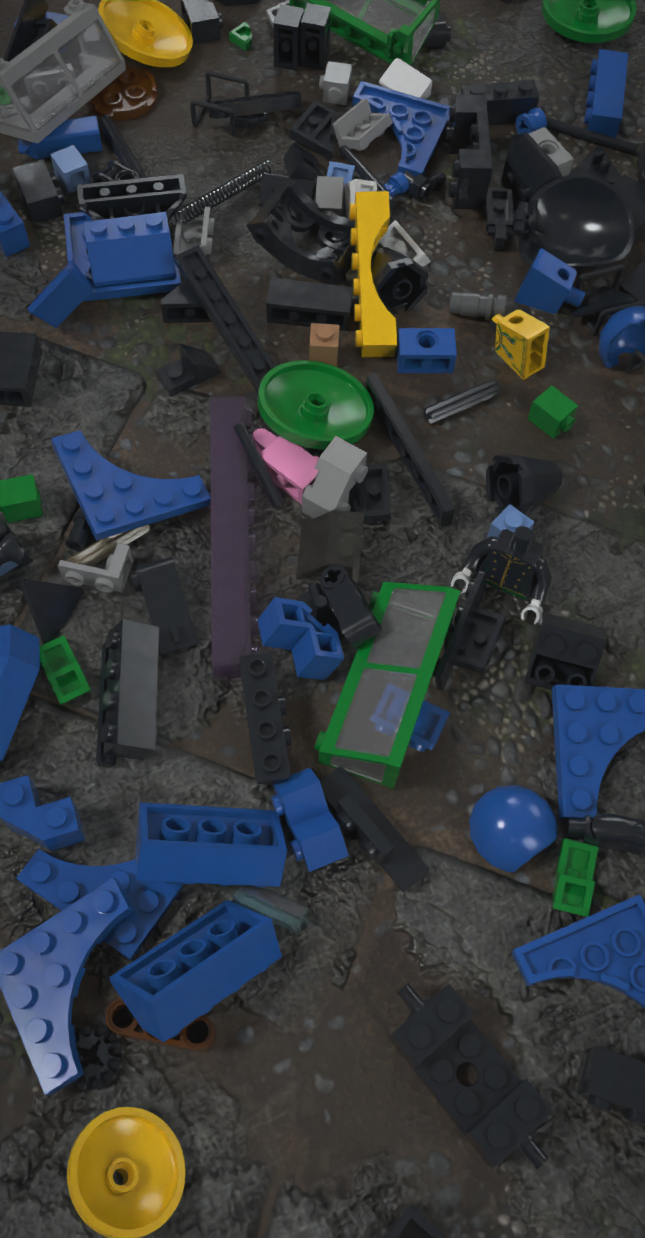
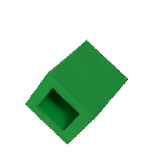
[527,385,578,439]
[0,474,44,523]

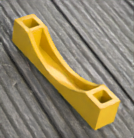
[349,191,397,358]

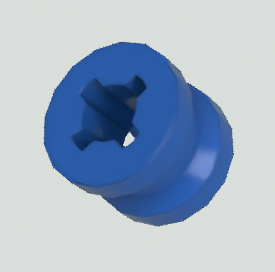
[516,107,547,134]

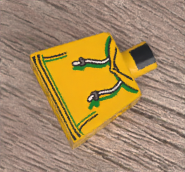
[489,310,550,380]

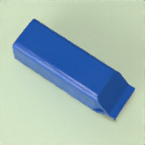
[17,116,103,160]

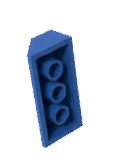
[135,802,287,887]
[109,900,282,1042]

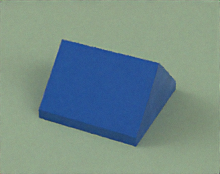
[27,260,94,328]

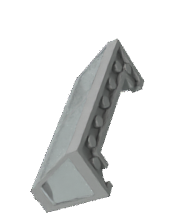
[0,0,126,144]

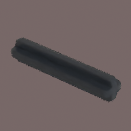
[423,379,501,424]

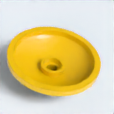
[67,1107,186,1238]

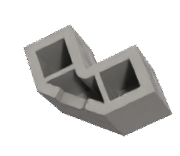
[302,436,368,529]

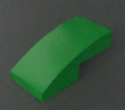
[39,635,91,705]
[552,838,599,917]

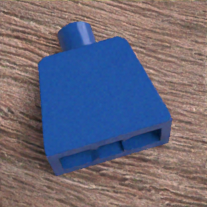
[514,248,585,314]

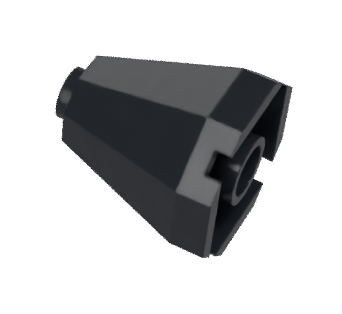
[371,247,428,315]
[486,453,563,515]

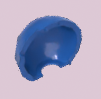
[599,306,645,368]
[469,785,558,873]

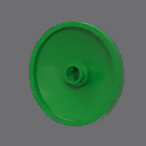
[541,0,636,43]
[257,360,374,450]

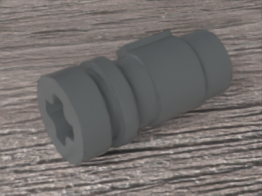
[449,291,507,321]

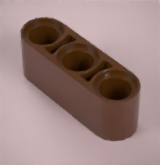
[105,998,216,1053]

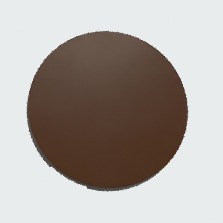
[86,63,158,121]

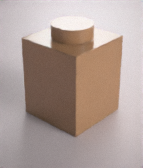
[309,323,339,367]

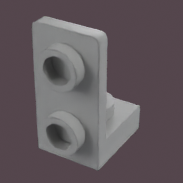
[58,543,133,593]

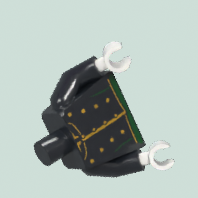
[451,526,552,624]

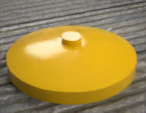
[96,0,193,67]

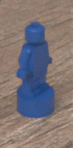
[383,171,410,196]

